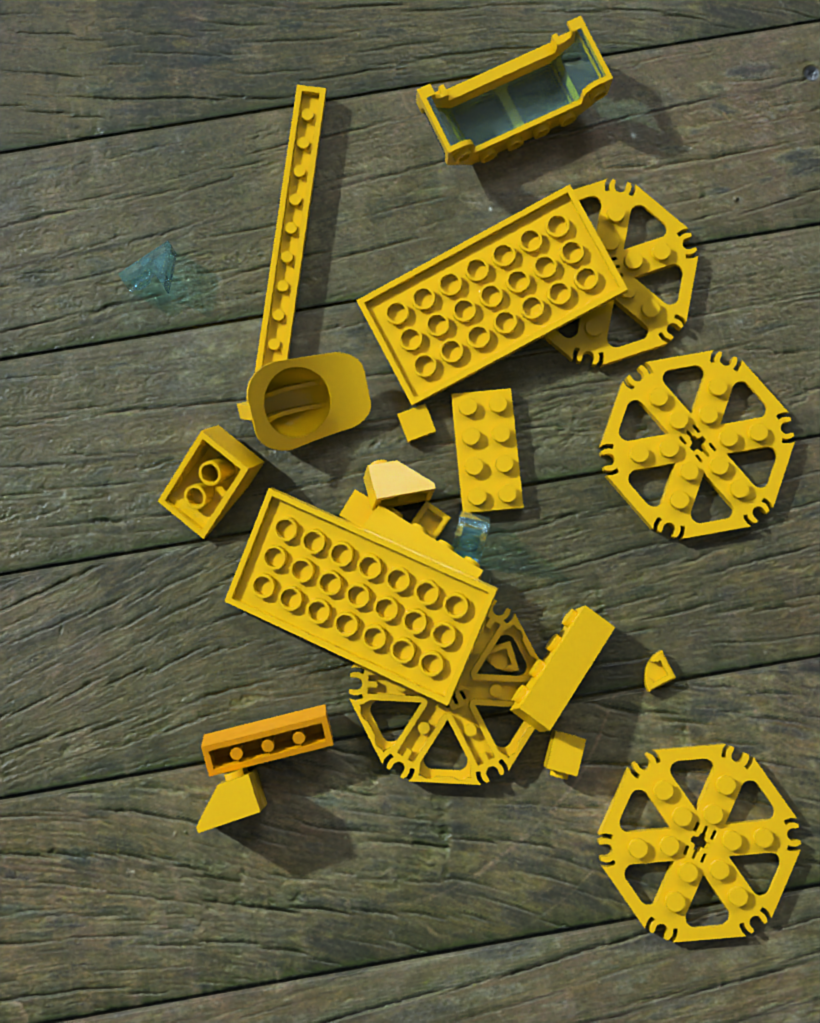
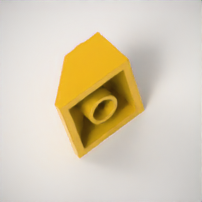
[196,767,267,833]

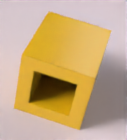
[543,729,586,780]

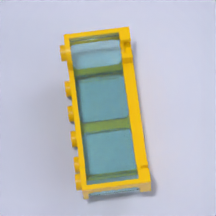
[416,15,613,165]

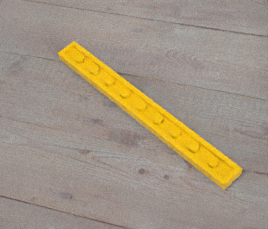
[255,85,327,372]

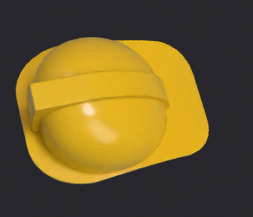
[237,352,371,451]

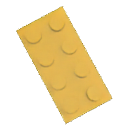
[451,388,524,515]

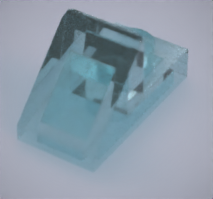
[118,241,177,294]
[452,511,490,563]

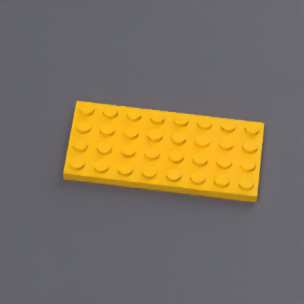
[356,184,628,407]
[224,488,499,706]

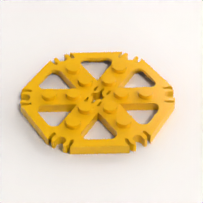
[543,179,699,368]
[599,350,795,540]
[349,599,539,785]
[597,743,801,943]

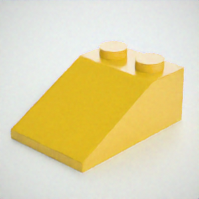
[157,425,264,539]

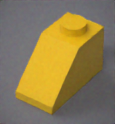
[363,459,436,511]

